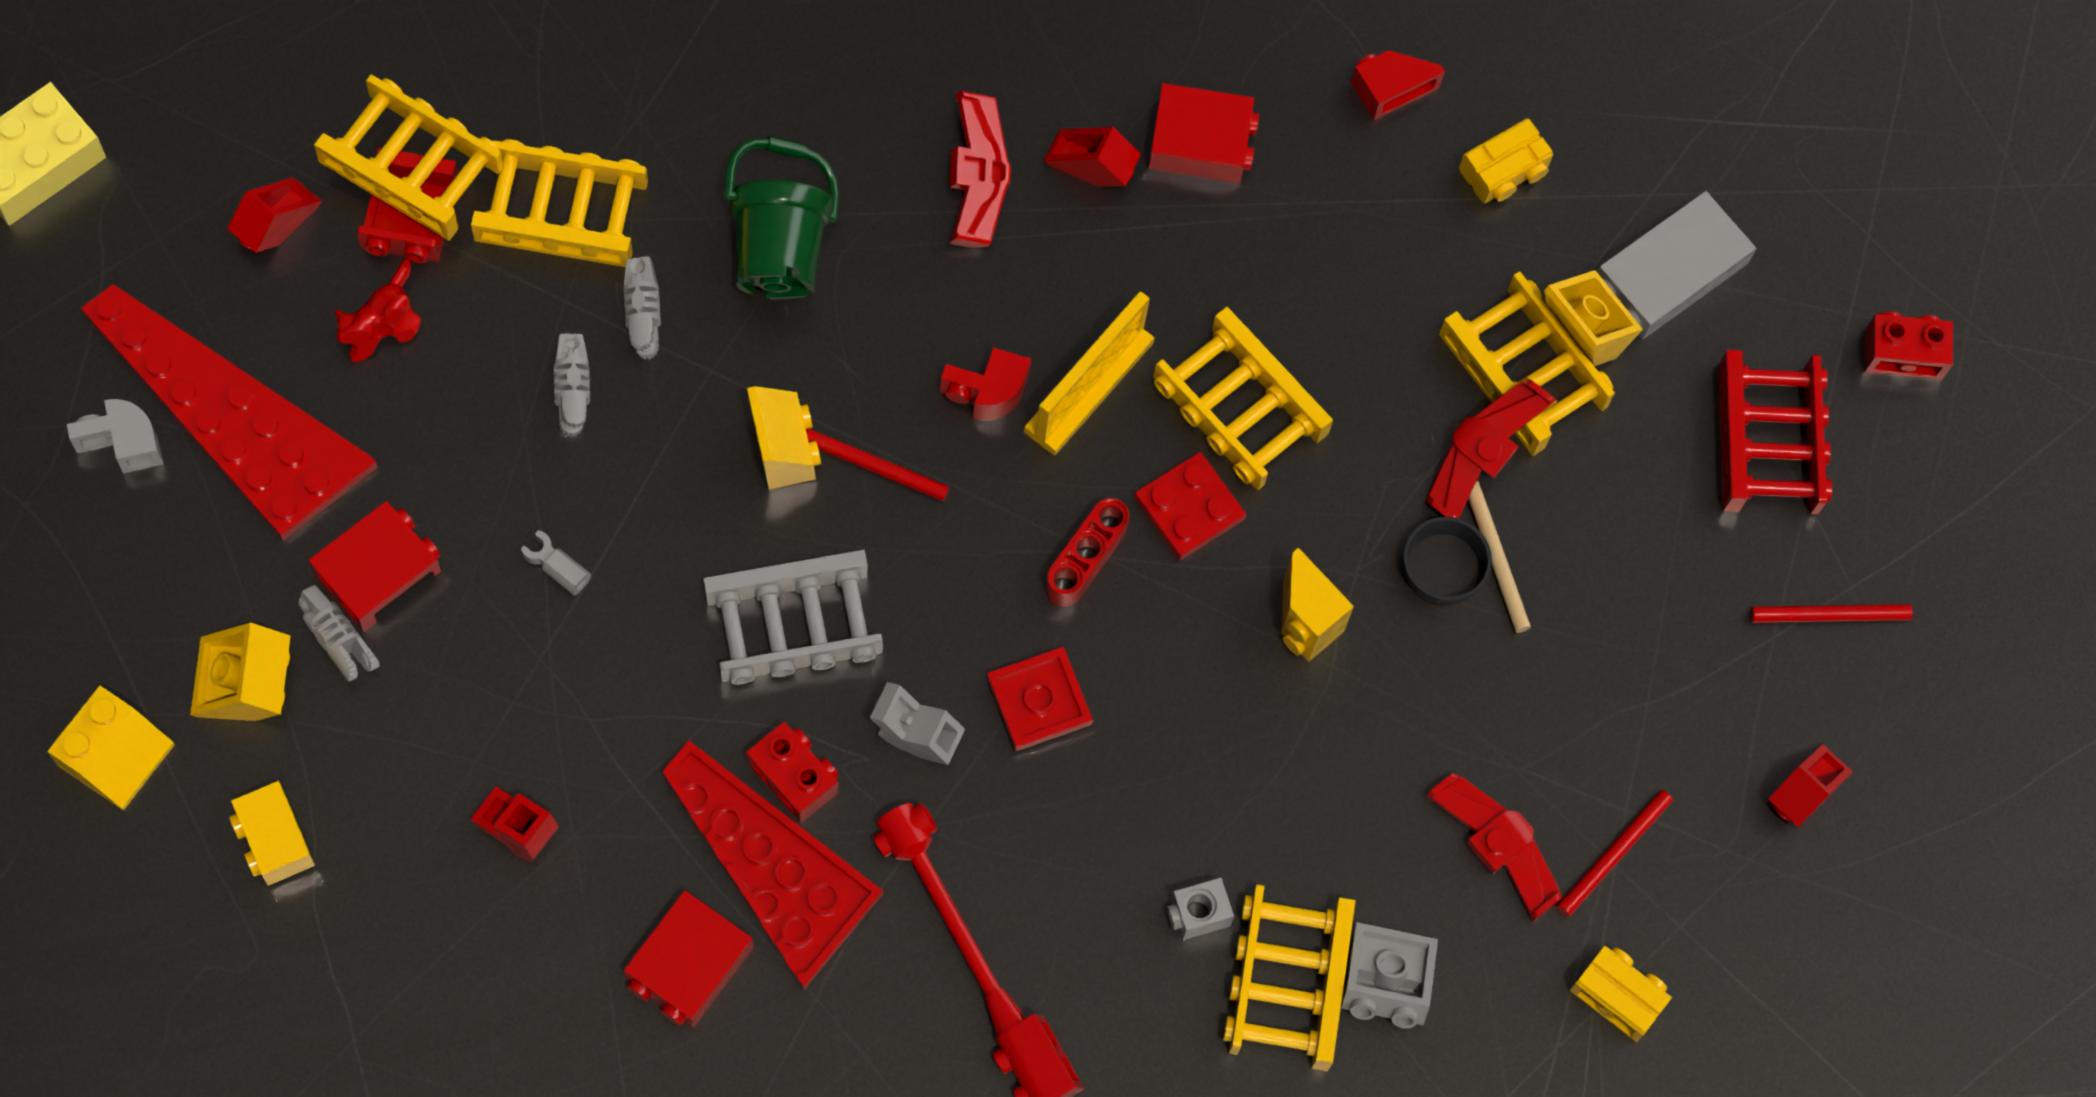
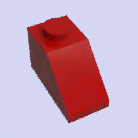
[1351,50,1445,120]
[1044,127,1141,187]
[227,177,322,253]
[1768,744,1853,827]

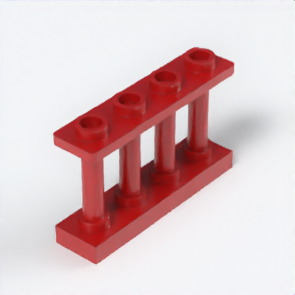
[1718,350,1832,514]

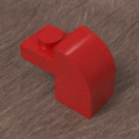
[940,347,1031,420]
[471,787,559,862]

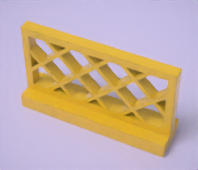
[1024,291,1155,456]

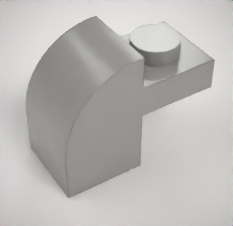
[67,399,164,473]
[870,682,965,765]

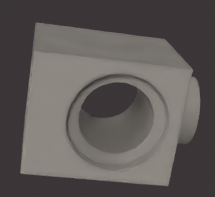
[1167,878,1234,940]

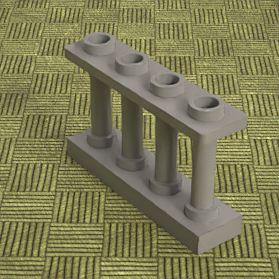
[704,549,883,685]

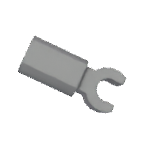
[521,530,591,595]

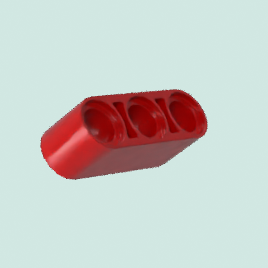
[1046,498,1129,607]

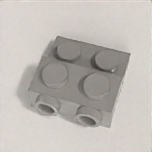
[1341,922,1438,1028]

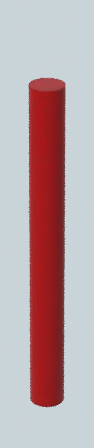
[806,428,950,502]
[1750,604,1913,623]
[1557,790,1673,917]

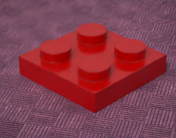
[1134,452,1247,561]
[987,647,1093,751]

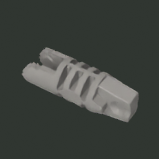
[623,256,661,360]
[553,333,590,438]
[298,585,380,682]

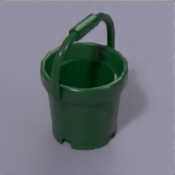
[724,136,839,299]

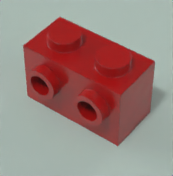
[1865,311,1953,380]
[746,721,839,824]

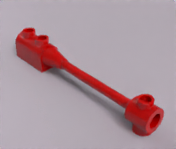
[873,802,1085,1097]

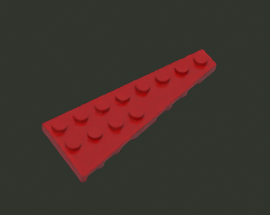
[81,284,378,541]

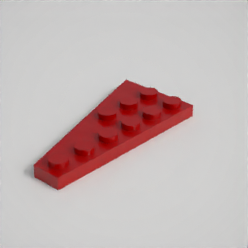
[662,741,883,990]

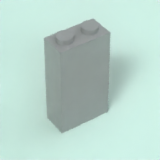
[1597,191,1757,340]

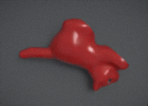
[335,259,421,362]

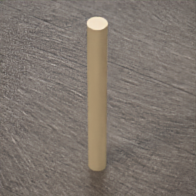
[1468,481,1531,633]

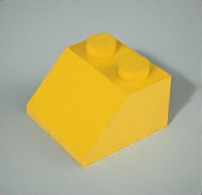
[1544,270,1643,367]
[747,386,821,490]
[1281,548,1354,662]
[190,622,291,721]
[47,686,175,810]

